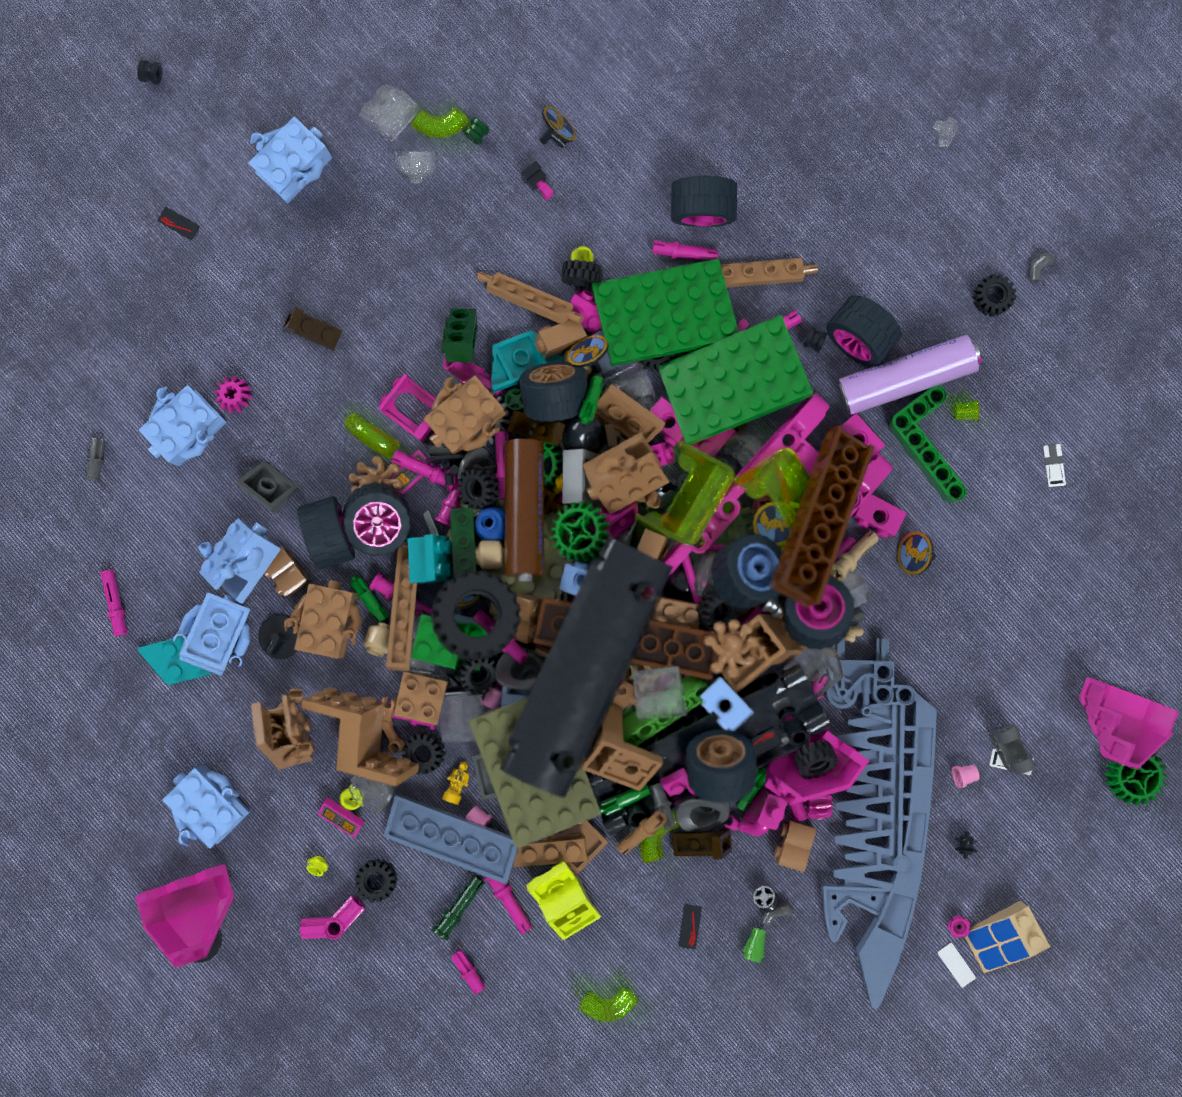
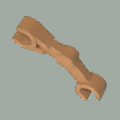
[381,696,405,754]

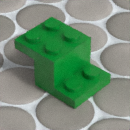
[411,614,487,671]

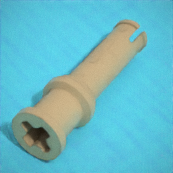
[830,531,879,582]

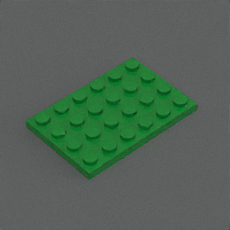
[591,259,739,367]
[658,315,814,446]

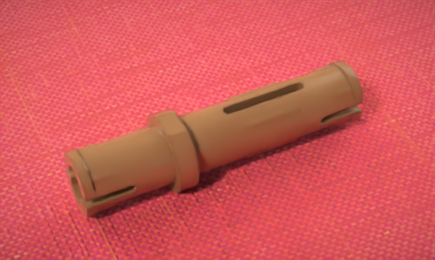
[617,811,667,855]

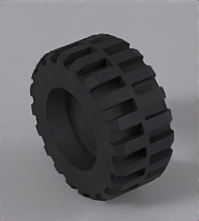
[431,570,521,660]

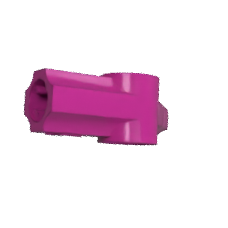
[443,357,503,398]
[300,895,366,940]

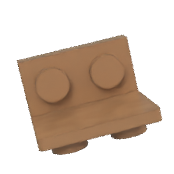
[394,671,450,725]

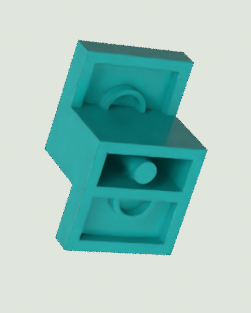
[408,534,453,584]

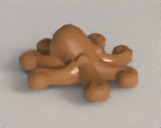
[349,456,403,493]
[704,620,758,678]

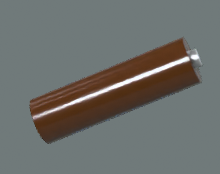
[505,439,544,582]

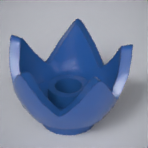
[474,505,505,543]

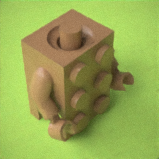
[423,376,506,455]
[582,432,669,515]
[284,580,361,659]
[251,689,315,770]

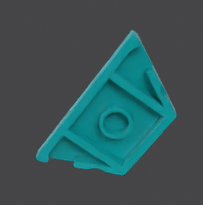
[491,330,564,394]
[138,636,213,685]

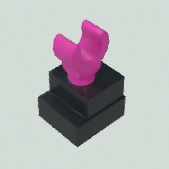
[521,161,554,200]

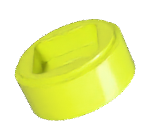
[571,246,594,262]
[339,787,363,810]

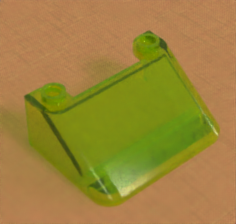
[635,440,735,546]
[733,448,810,552]

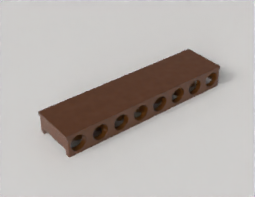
[770,425,875,608]
[533,596,719,680]

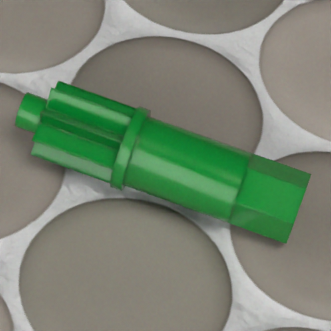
[579,375,605,424]
[350,575,389,623]
[736,766,767,811]
[599,783,651,815]

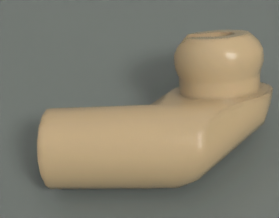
[843,626,864,643]

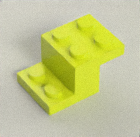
[526,861,601,940]

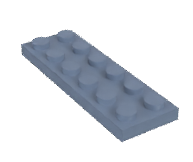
[383,794,519,884]

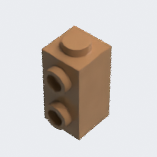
[535,319,587,359]

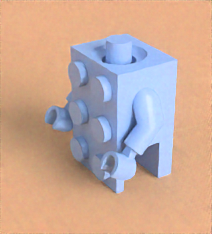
[248,117,332,204]
[139,385,227,466]
[198,518,281,604]
[173,592,250,676]
[162,765,251,849]

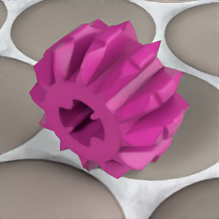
[214,376,253,413]
[805,794,833,820]

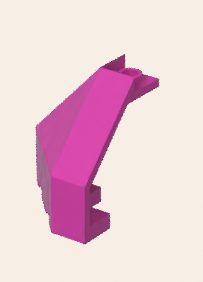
[1079,677,1179,769]
[764,714,869,805]
[135,864,234,968]

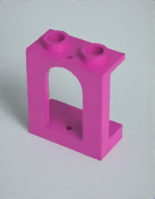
[378,374,436,443]

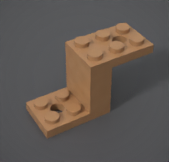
[715,612,807,692]
[301,687,419,786]
[582,702,663,791]

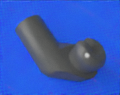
[1030,252,1054,283]
[760,901,793,927]

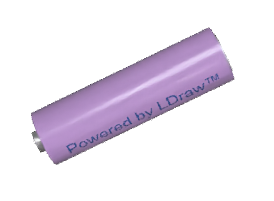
[839,335,980,415]

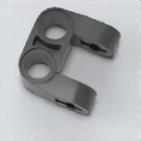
[989,724,1036,774]

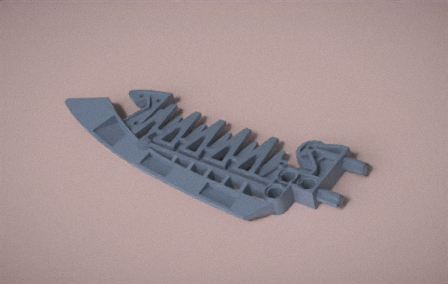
[821,638,937,1009]

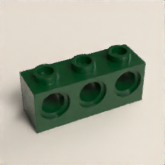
[441,308,478,362]
[450,508,477,576]

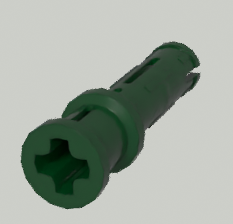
[432,875,485,940]

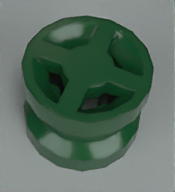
[463,117,490,145]
[505,389,524,412]

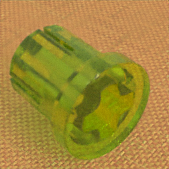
[954,400,980,422]

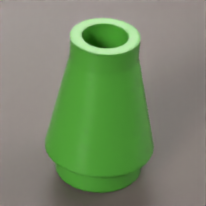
[742,927,766,963]

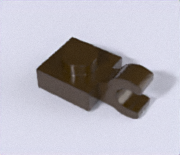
[544,486,571,514]

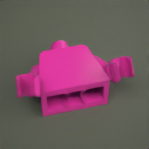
[724,783,787,836]

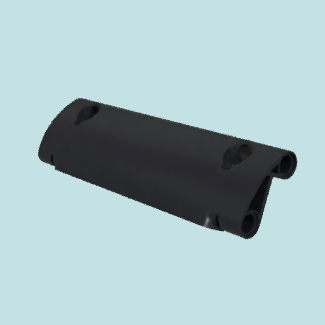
[500,537,673,798]
[585,664,832,836]

